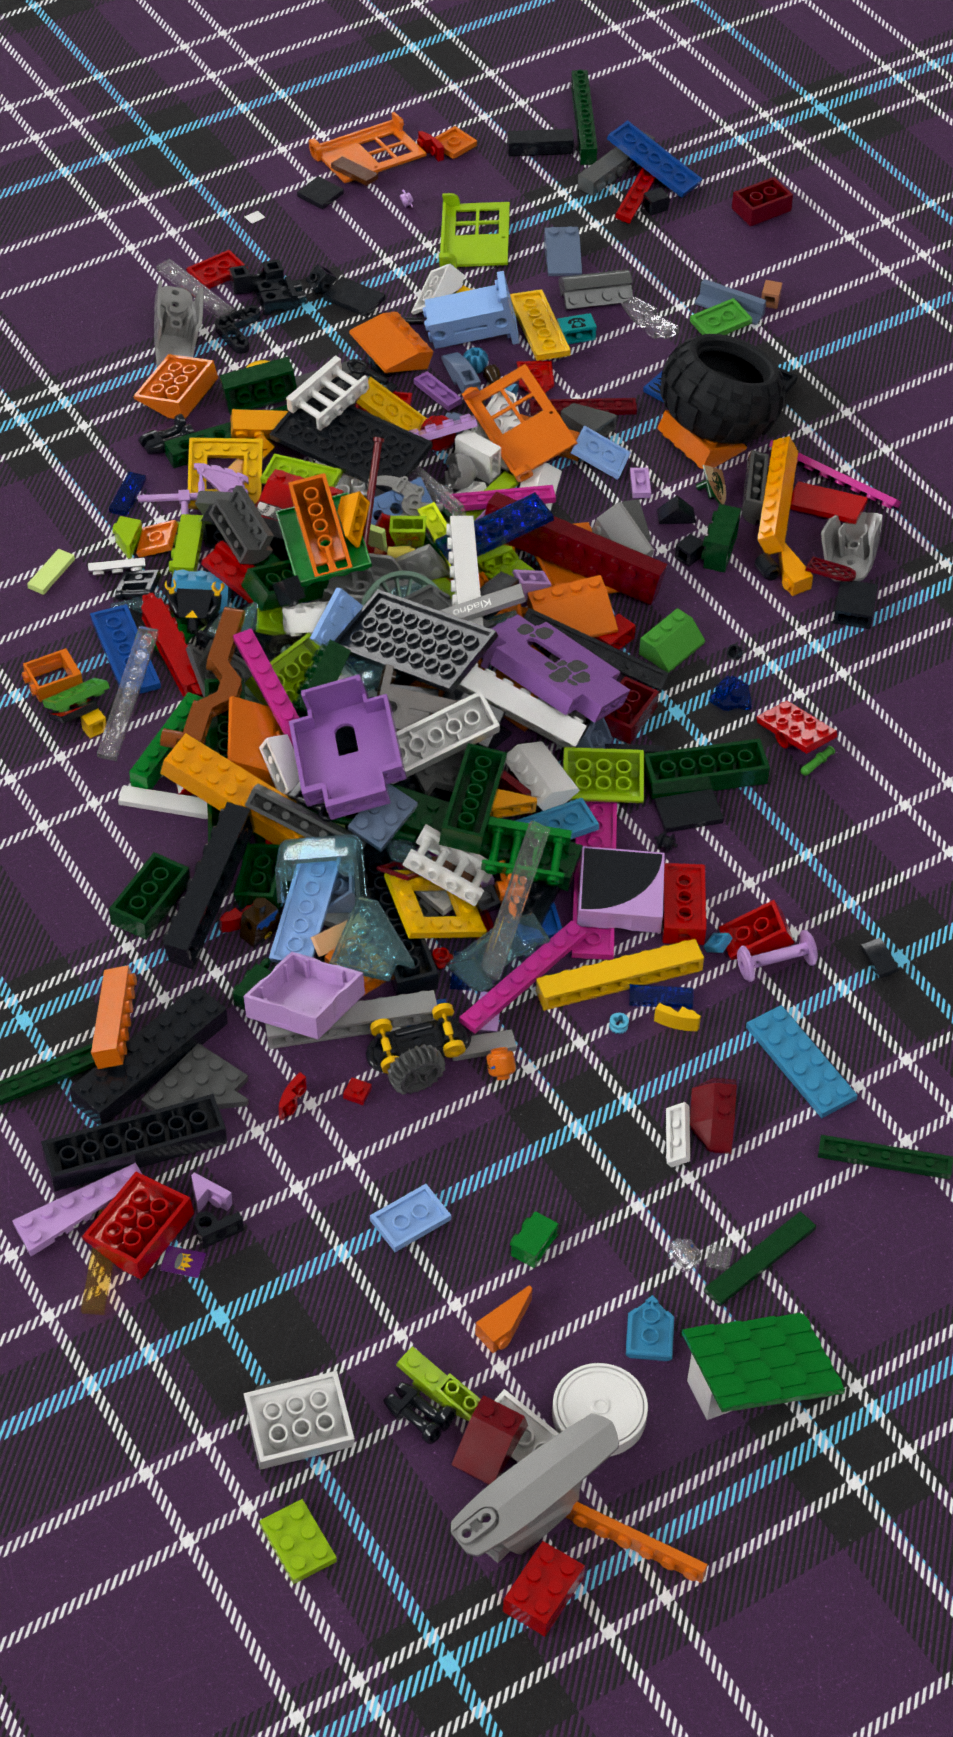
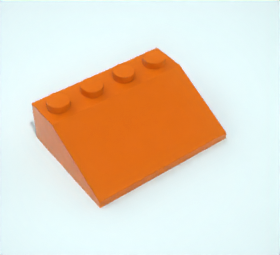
[349,311,434,373]
[133,354,218,419]
[657,410,747,469]
[527,575,618,650]
[227,696,284,787]

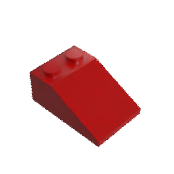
[719,900,795,960]

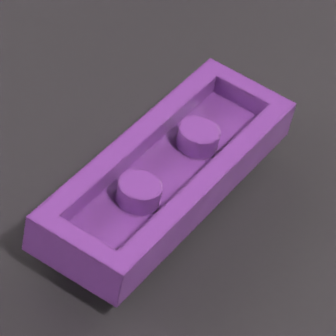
[414,371,462,411]

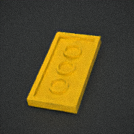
[356,377,427,431]

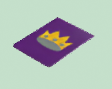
[160,1246,206,1278]

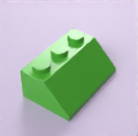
[639,608,705,673]

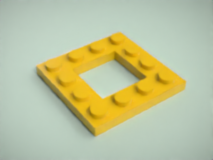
[188,438,263,509]
[384,870,487,939]

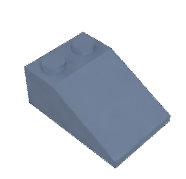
[544,226,582,276]

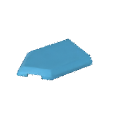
[626,1295,674,1361]

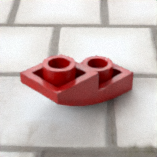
[417,131,444,162]
[219,904,253,933]
[279,1072,307,1121]

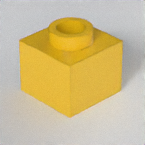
[81,708,107,738]

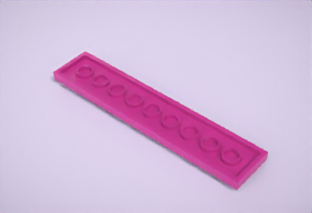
[571,801,617,960]

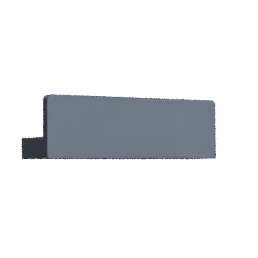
[695,279,766,325]

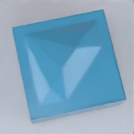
[704,933,733,953]

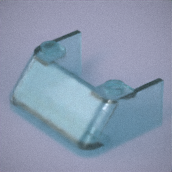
[275,834,366,903]
[447,913,551,992]

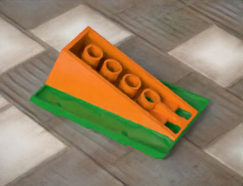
[275,473,372,586]

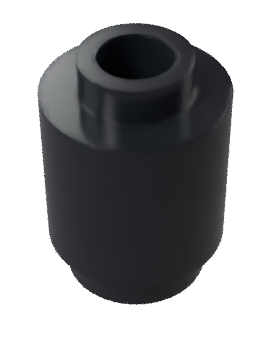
[754,553,781,581]

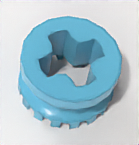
[609,1012,629,1034]

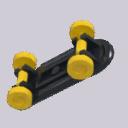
[366,1003,471,1074]

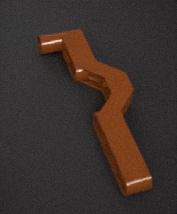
[160,606,245,748]

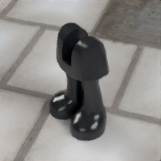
[138,413,194,455]
[383,1381,456,1444]

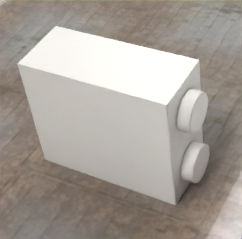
[455,429,501,484]

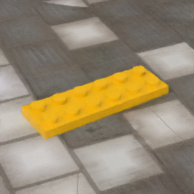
[510,289,571,361]

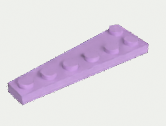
[12,1163,143,1256]

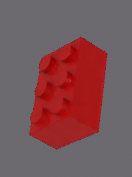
[503,1541,585,1637]

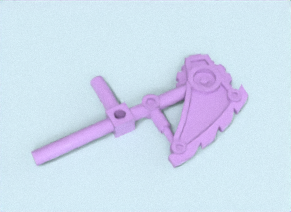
[138,463,249,514]

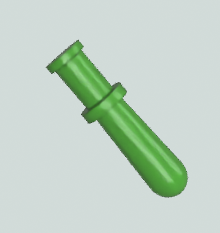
[801,745,835,776]

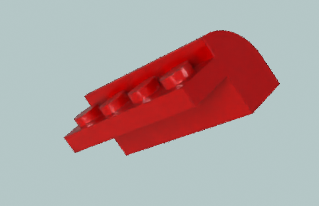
[201,541,258,609]

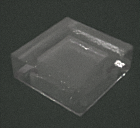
[706,1244,733,1271]

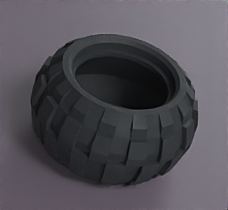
[660,334,785,444]

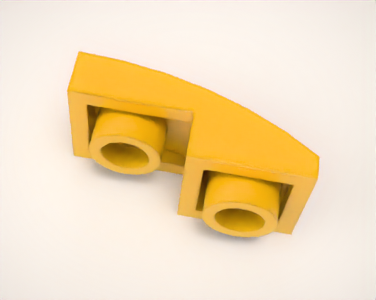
[654,1003,701,1031]

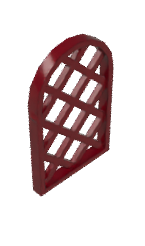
[805,556,856,582]

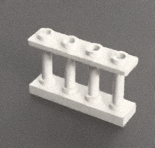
[286,355,369,431]
[403,824,492,906]

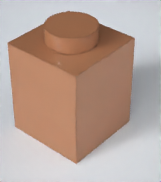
[761,280,782,309]

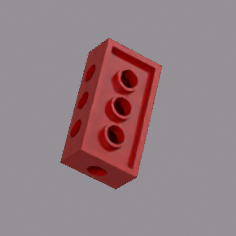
[662,863,706,945]

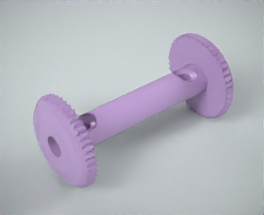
[737,930,818,982]

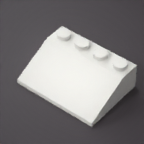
[244,1371,354,1470]

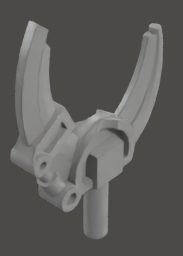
[368,475,443,516]

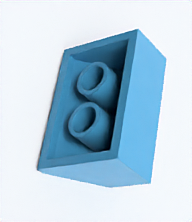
[170,570,231,613]

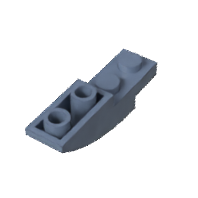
[441,352,486,404]

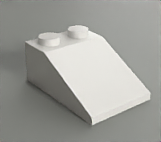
[411,264,465,315]

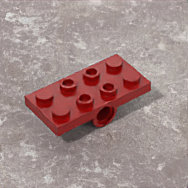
[756,700,837,754]

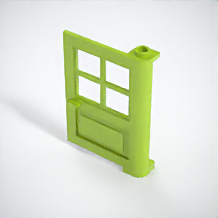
[439,193,510,269]

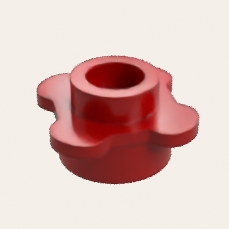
[431,947,453,969]

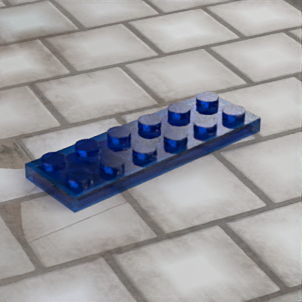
[435,492,554,566]

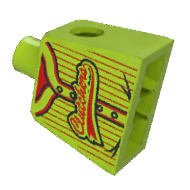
[389,516,427,548]

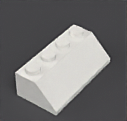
[506,741,580,811]

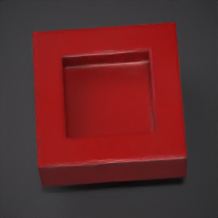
[343,1077,372,1105]

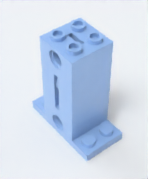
[423,271,520,349]

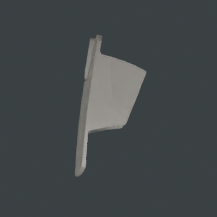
[821,512,883,582]

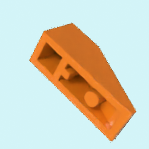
[475,1285,532,1353]

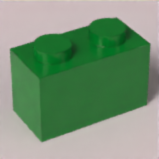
[510,1211,559,1268]

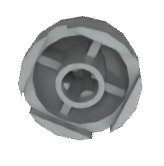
[444,453,477,490]

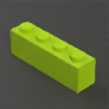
[169,514,203,577]

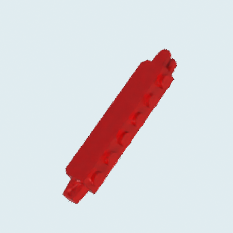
[141,592,204,698]

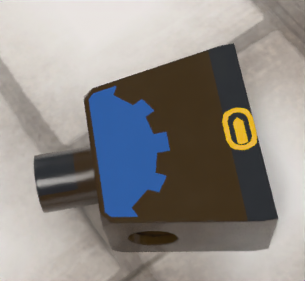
[240,898,281,948]

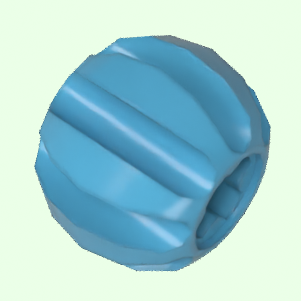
[463,347,489,374]

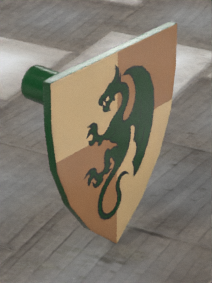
[696,465,726,505]

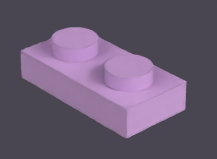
[630,468,651,498]

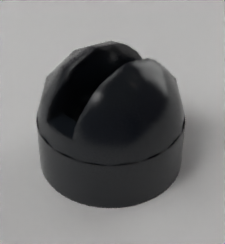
[726,644,744,660]

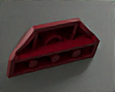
[690,1078,737,1154]

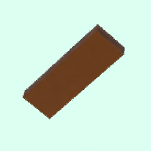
[331,156,378,186]

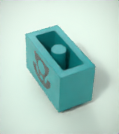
[557,313,597,344]

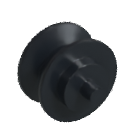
[654,831,678,853]

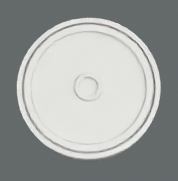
[552,1363,648,1456]

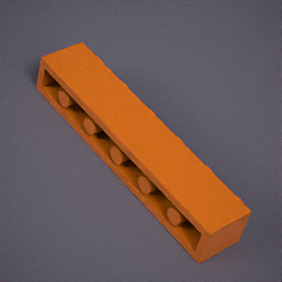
[91,965,137,1069]

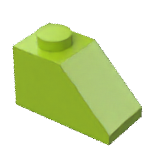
[112,516,142,559]

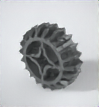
[387,1044,445,1095]

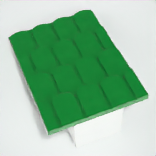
[682,1313,845,1420]

